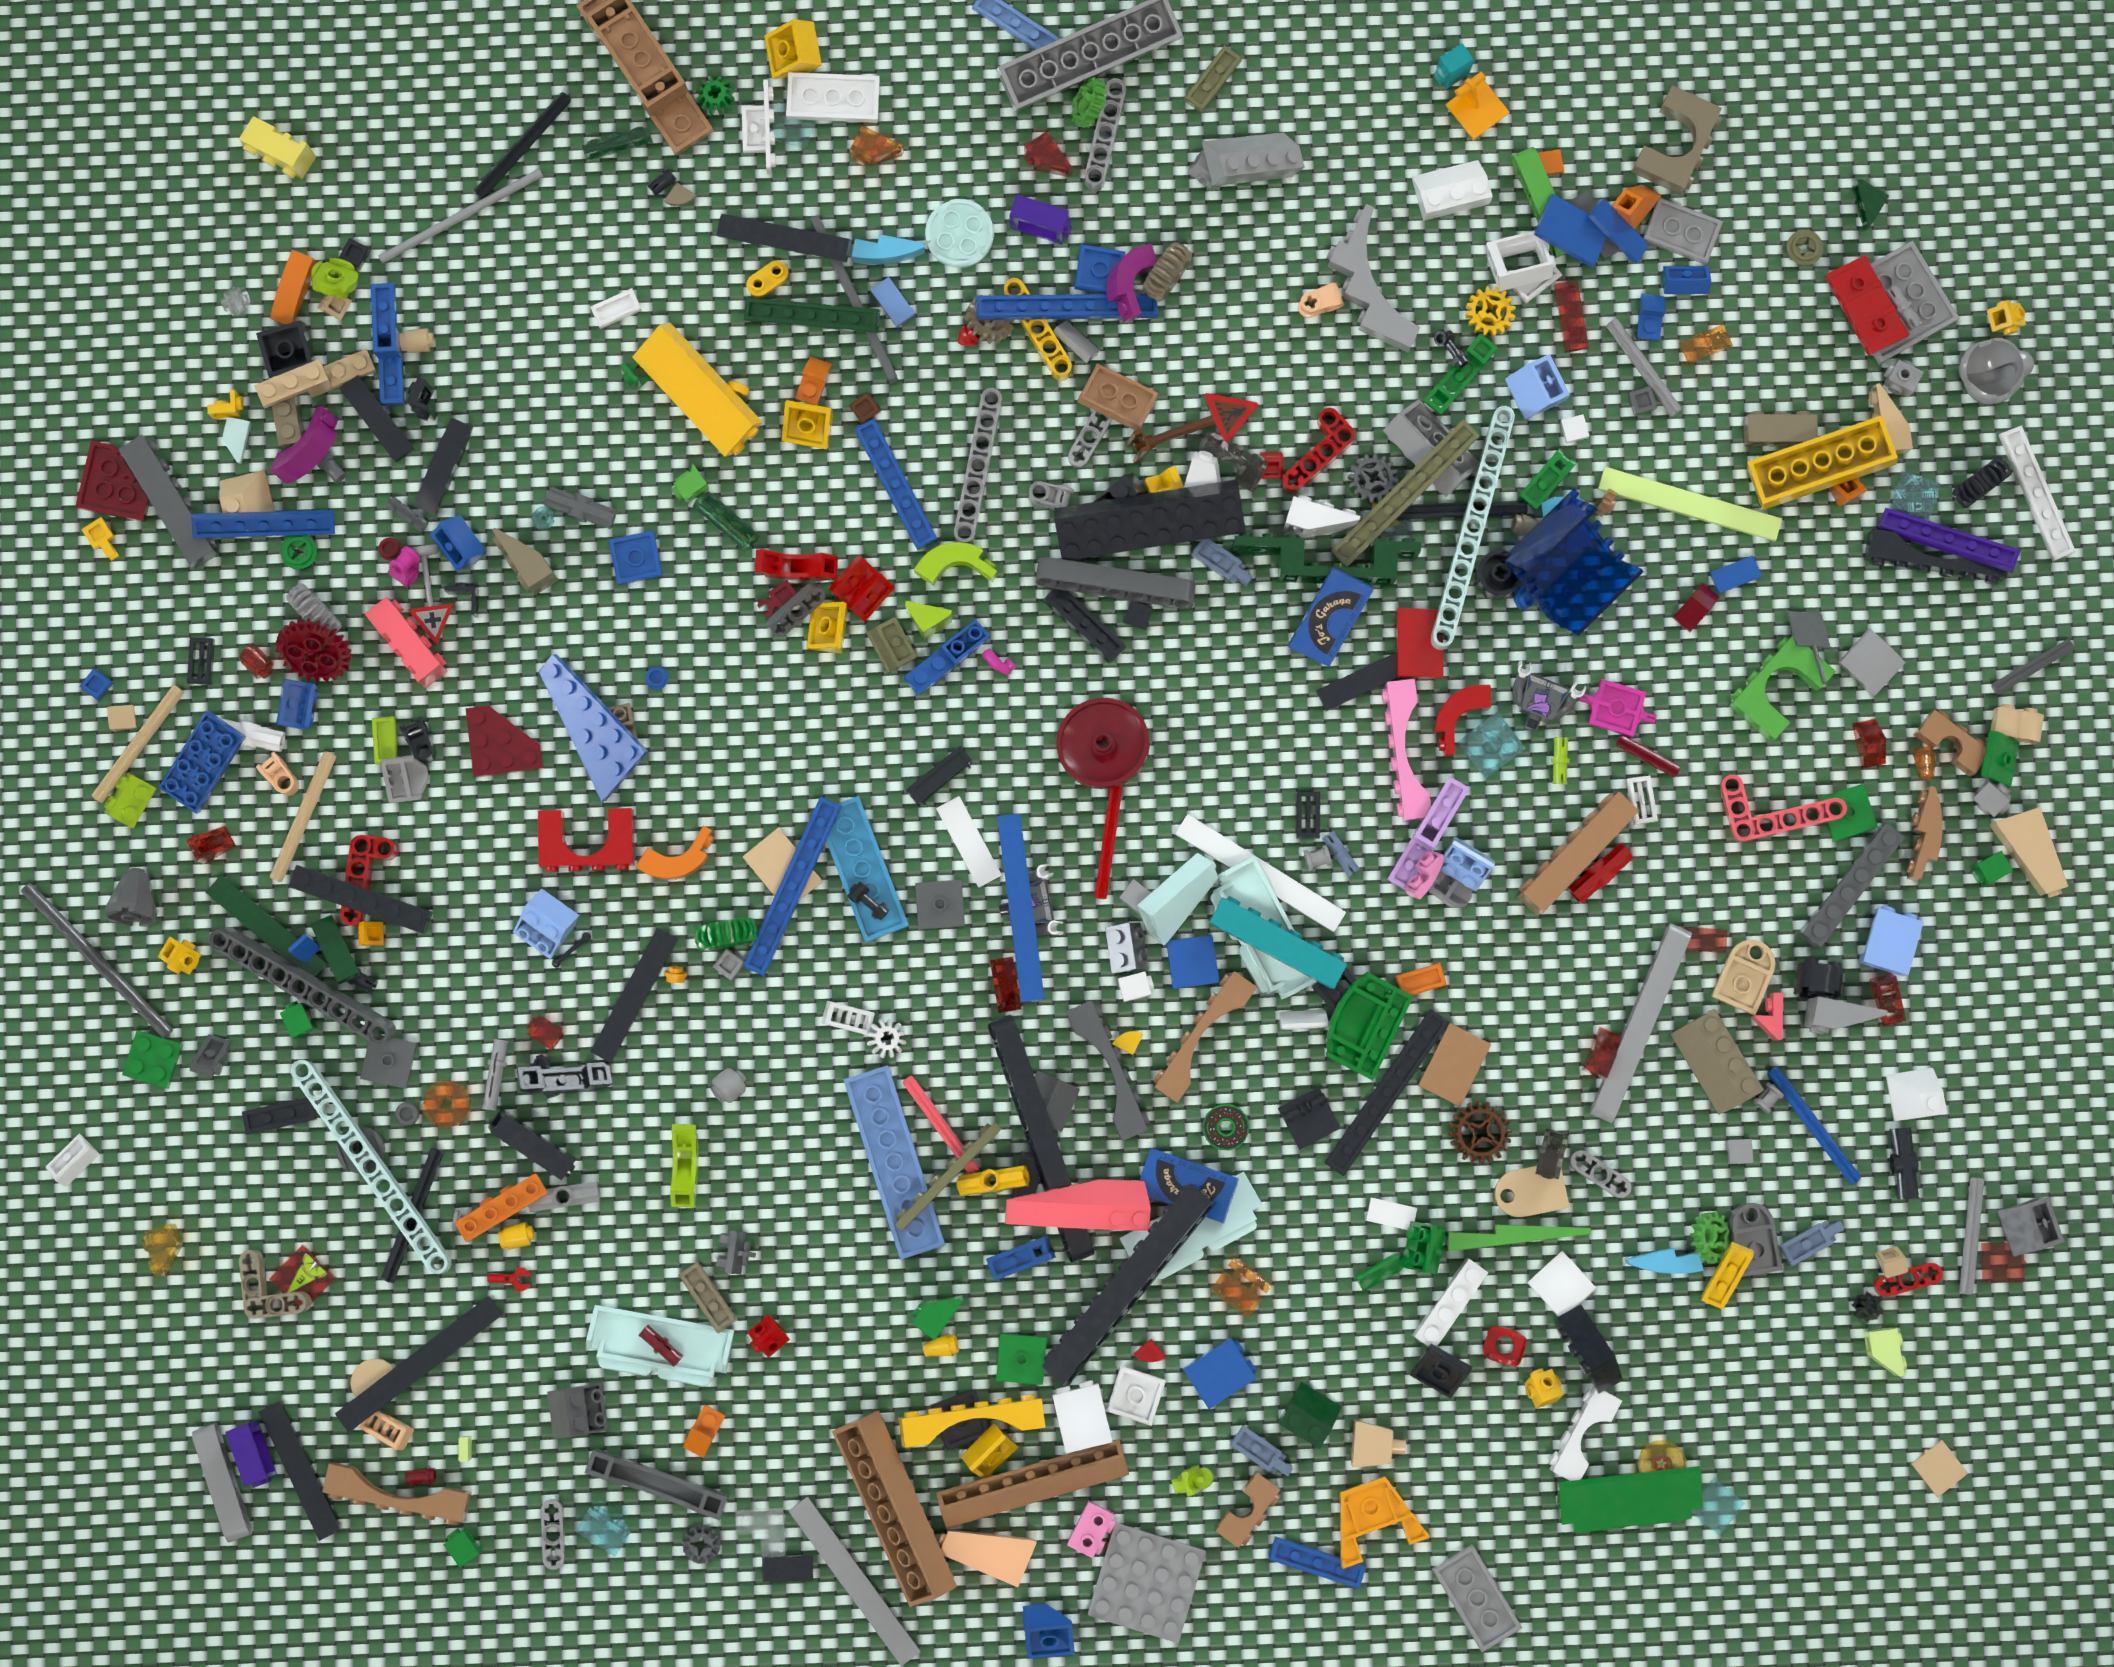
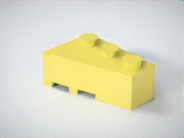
[239,116,316,179]

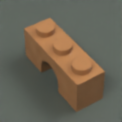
[1913,710,1987,776]
[1214,1471,1281,1548]

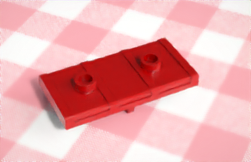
[1825,255,1910,356]

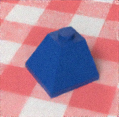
[1023,1604,1075,1659]

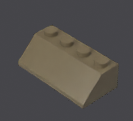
[1670,1009,1764,1115]

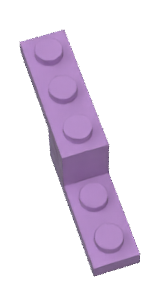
[1387,776,1470,890]

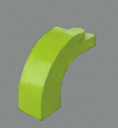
[914,542,998,586]
[670,1124,699,1208]

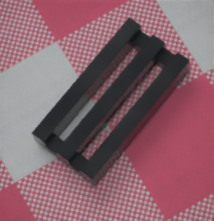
[187,637,215,685]
[1296,792,1320,839]

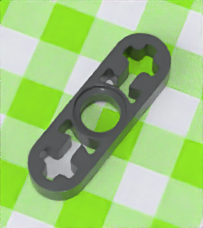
[767,583,825,637]

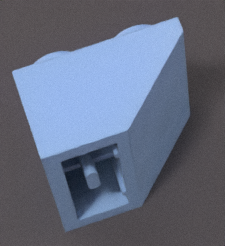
[1505,354,1570,420]
[1441,837,1495,891]
[513,889,580,959]

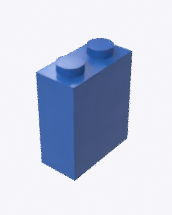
[1183,1337,1257,1409]

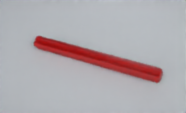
[1094,785,1123,900]

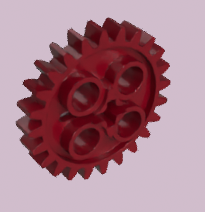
[275,618,352,682]

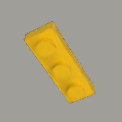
[1701,1242,1754,1309]

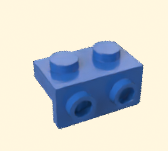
[276,679,318,730]

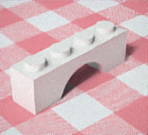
[1412,1258,1488,1347]
[1549,1386,1622,1481]

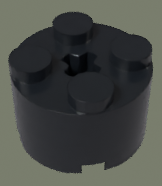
[1475,549,1524,600]
[1793,958,1844,1000]

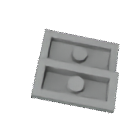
[1838,629,1905,696]

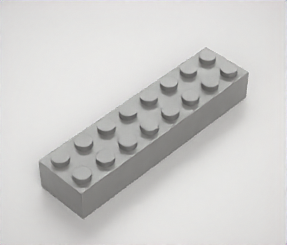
[996,0,1183,112]

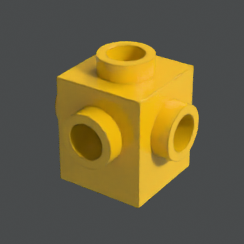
[1987,300,2026,335]
[158,936,202,975]
[1525,1368,1564,1409]

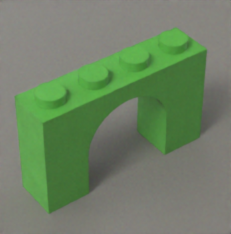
[1729,635,1836,743]

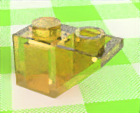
[142,1224,182,1278]

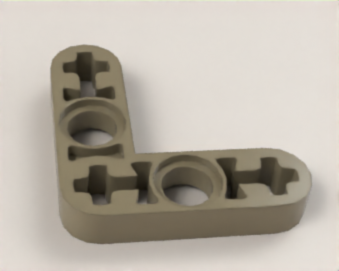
[239,1250,312,1319]

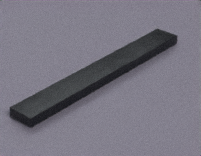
[1324,1009,1450,1176]
[335,1296,504,1433]

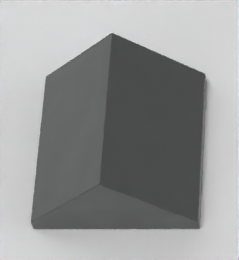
[1035,1071,1080,1132]

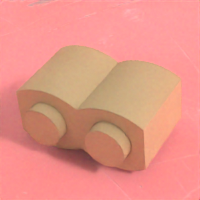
[1990,704,2044,744]

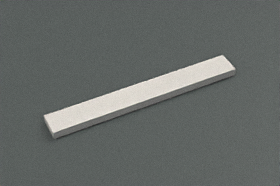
[1175,814,1346,933]

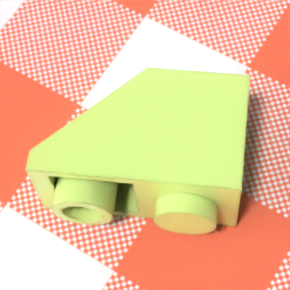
[1864,1328,1907,1377]

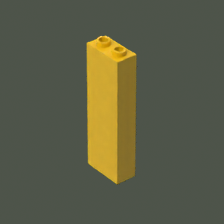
[632,322,762,457]

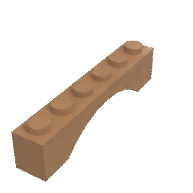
[1153,971,1257,1103]
[322,1462,472,1525]

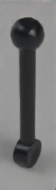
[552,932,591,968]

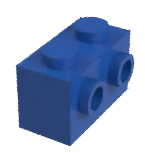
[430,515,487,571]

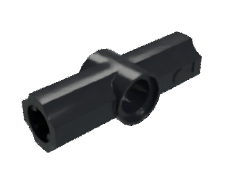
[1889,1127,1919,1200]

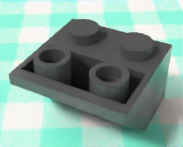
[547,1383,608,1439]

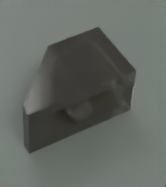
[1535,1129,1569,1179]

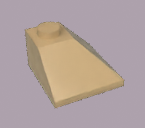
[219,470,275,513]

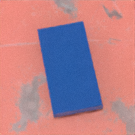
[159,710,246,814]

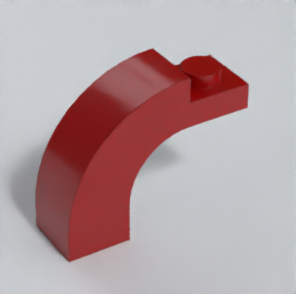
[755,549,838,581]
[1433,685,1491,757]

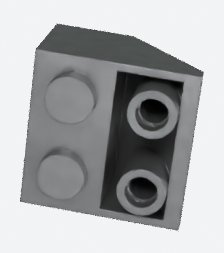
[1996,1197,2065,1256]

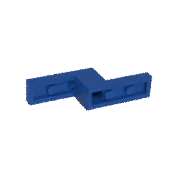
[371,283,405,406]

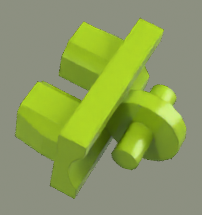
[1172,1465,1214,1497]

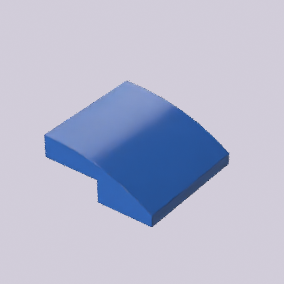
[1166,935,1219,989]

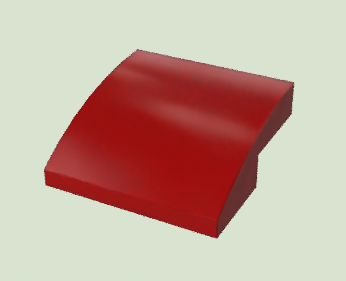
[828,555,895,622]

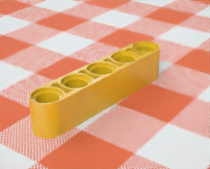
[1004,278,1072,381]

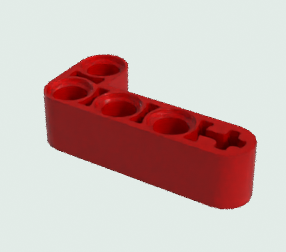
[1281,407,1355,495]
[340,835,398,927]

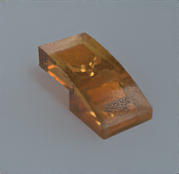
[1679,324,1733,365]

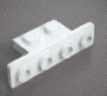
[742,79,776,174]

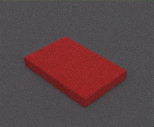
[1396,608,1444,679]

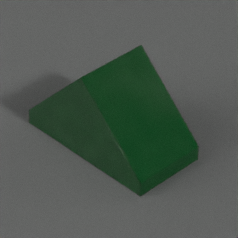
[1852,179,1889,230]

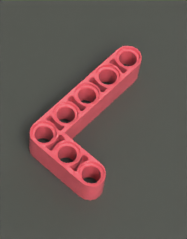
[1720,775,1847,842]

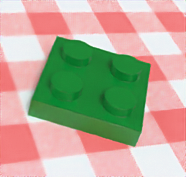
[122,1030,183,1089]

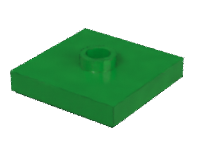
[1981,731,2020,787]
[1818,784,1878,842]
[996,1333,1047,1385]

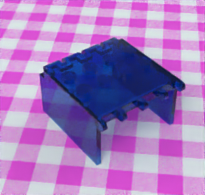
[1505,489,1644,636]

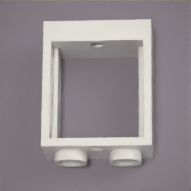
[1486,231,1556,292]

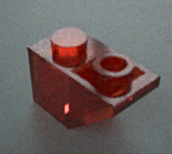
[990,956,1022,1013]

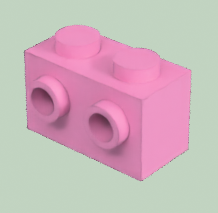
[1067,1500,1116,1558]

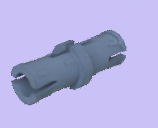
[1322,831,1360,877]

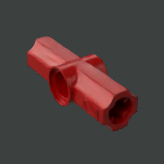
[1568,843,1634,904]

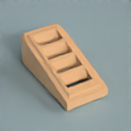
[358,1410,414,1450]

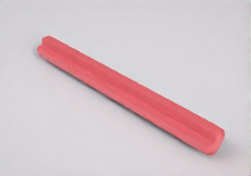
[903,1076,979,1174]

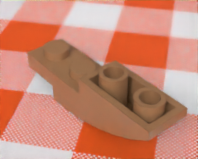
[1906,786,1943,882]

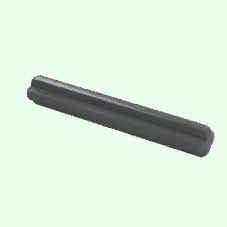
[1991,639,2074,694]

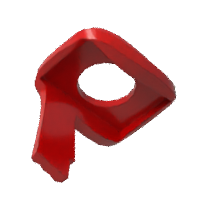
[1483,1326,1527,1367]

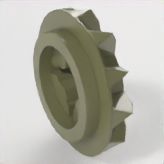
[1786,230,1823,267]

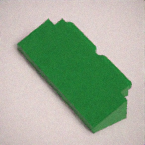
[1557,1466,1703,1533]

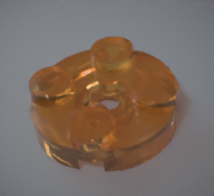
[423,1081,471,1128]

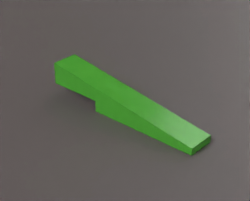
[1446,1224,1591,1252]

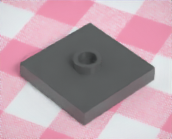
[915,880,965,930]
[360,1038,418,1089]

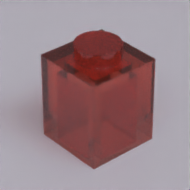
[527,1014,566,1050]

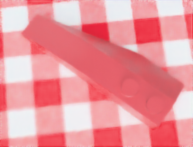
[1005,1179,1151,1231]

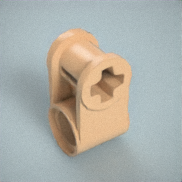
[1298,283,1344,318]
[256,751,299,796]

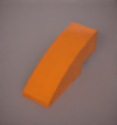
[270,250,317,325]

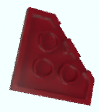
[75,440,150,522]
[465,705,544,778]

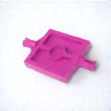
[1578,679,1657,737]

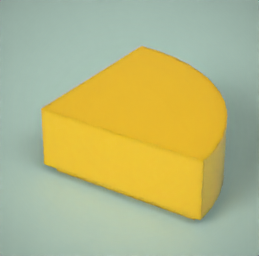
[1112,1031,1143,1055]

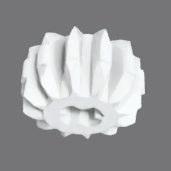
[866,1019,906,1058]

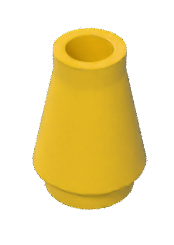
[923,1333,959,1357]

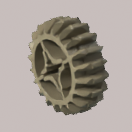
[1143,242,1192,302]

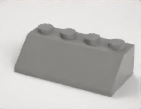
[1202,132,1305,186]
[1383,399,1479,497]

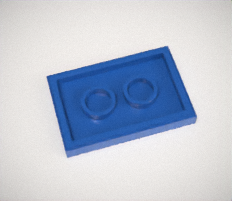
[1534,194,1607,268]

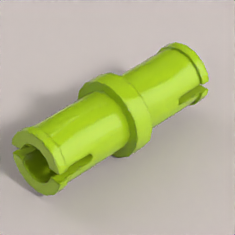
[1551,737,1570,784]

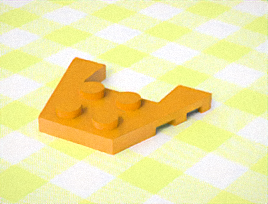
[1339,1476,1430,1569]

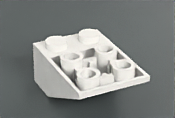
[1283,495,1361,538]

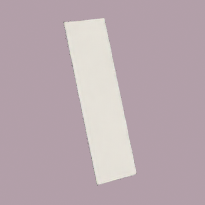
[936,796,1002,888]

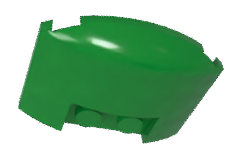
[1326,972,1413,1081]

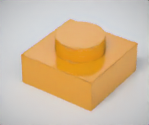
[358,921,384,946]

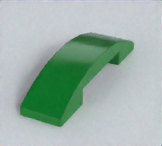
[1423,333,1498,416]

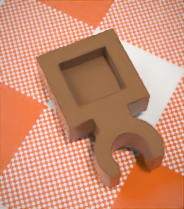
[1594,488,1618,517]

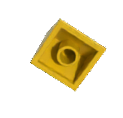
[781,400,833,449]
[806,602,848,654]
[960,1423,1019,1479]

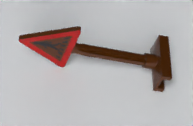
[1126,393,1258,464]

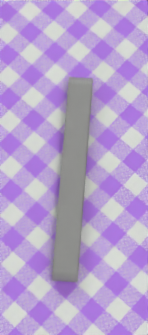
[1589,923,1692,1123]

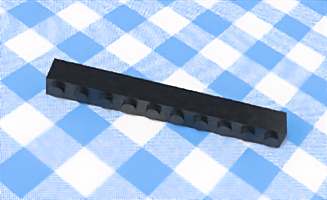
[1042,1183,1217,1385]

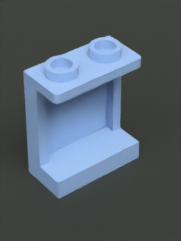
[1858,906,1924,977]

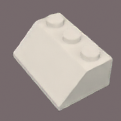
[1412,160,1493,221]

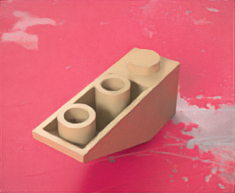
[1869,383,1913,454]

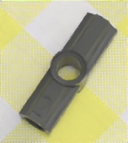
[544,487,617,529]

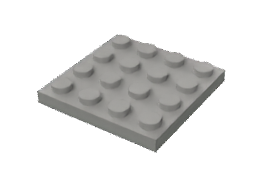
[1871,240,1960,365]
[1087,1522,1206,1644]

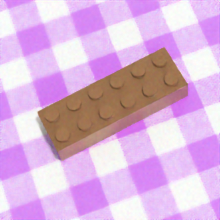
[1517,792,1640,916]

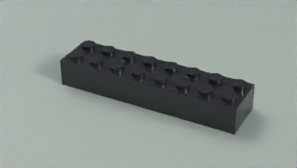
[1054,479,1246,560]

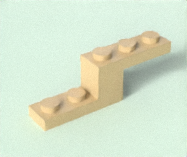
[254,349,376,409]

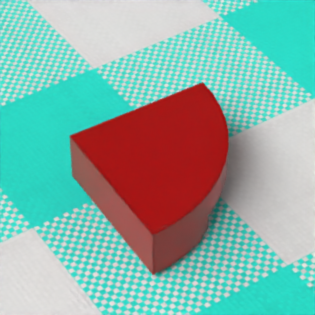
[1133,1339,1166,1362]

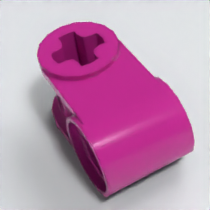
[388,546,420,587]

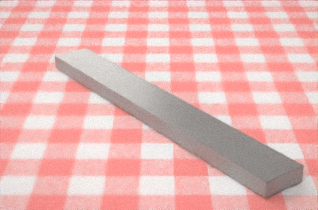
[789,1496,921,1666]

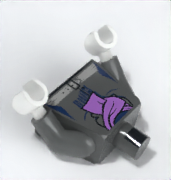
[1512,661,1586,732]
[999,863,1063,936]

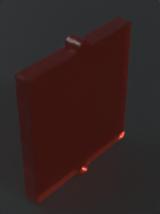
[1979,1243,2026,1282]

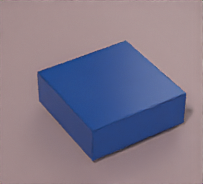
[79,668,114,701]

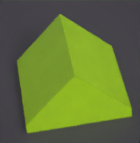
[905,601,953,640]

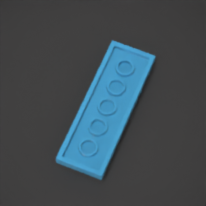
[826,796,909,943]

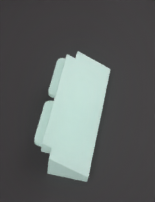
[1210,855,1317,999]
[1120,1172,1262,1279]
[586,1305,734,1387]

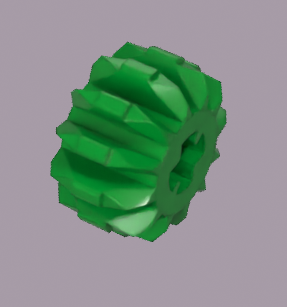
[696,76,735,115]

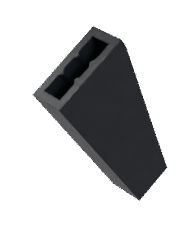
[488,1108,575,1181]

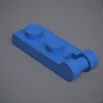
[986,1235,1056,1281]

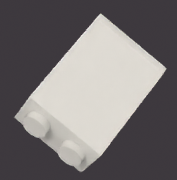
[1052,1380,1112,1453]

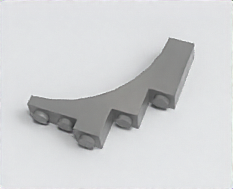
[1326,204,1420,353]

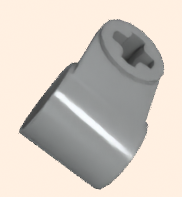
[1028,481,1074,510]

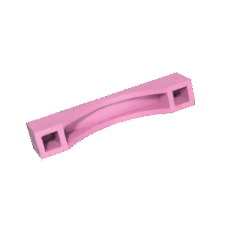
[1382,679,1431,822]

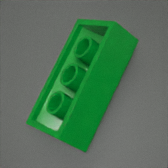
[911,1295,965,1340]

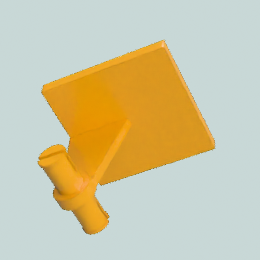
[1446,71,1510,140]

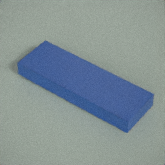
[1588,198,1649,263]

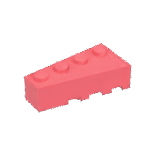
[365,596,448,688]

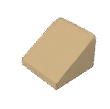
[317,294,352,320]
[107,705,137,732]
[1875,1246,1908,1278]

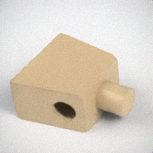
[1351,1420,1406,1467]

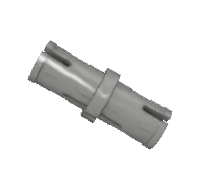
[1886,284,1923,330]

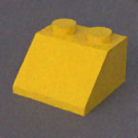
[764,19,822,79]

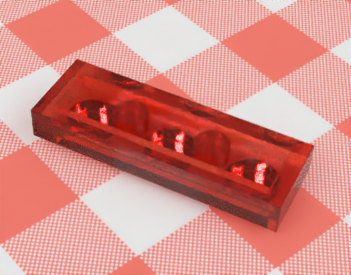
[1554,281,1589,353]

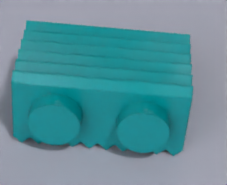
[1434,43,1474,89]

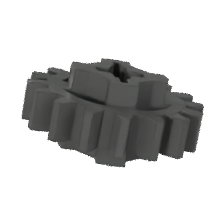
[1348,453,1398,505]

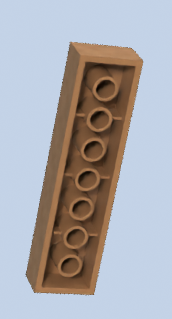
[832,1410,957,1607]

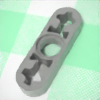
[1068,410,1112,469]
[1569,1150,1631,1198]
[541,1499,566,1570]

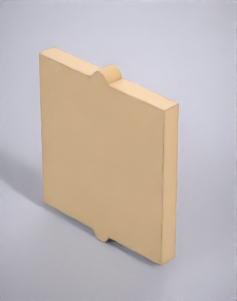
[1911,1440,1968,1497]

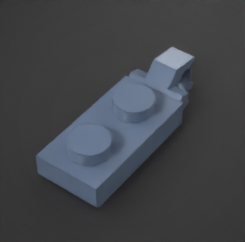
[1191,539,1253,586]
[1778,1220,1845,1267]
[1230,1425,1293,1476]

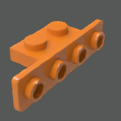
[455,1174,548,1242]

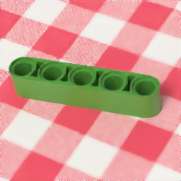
[1511,147,1566,258]

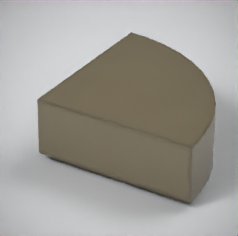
[664,182,696,206]

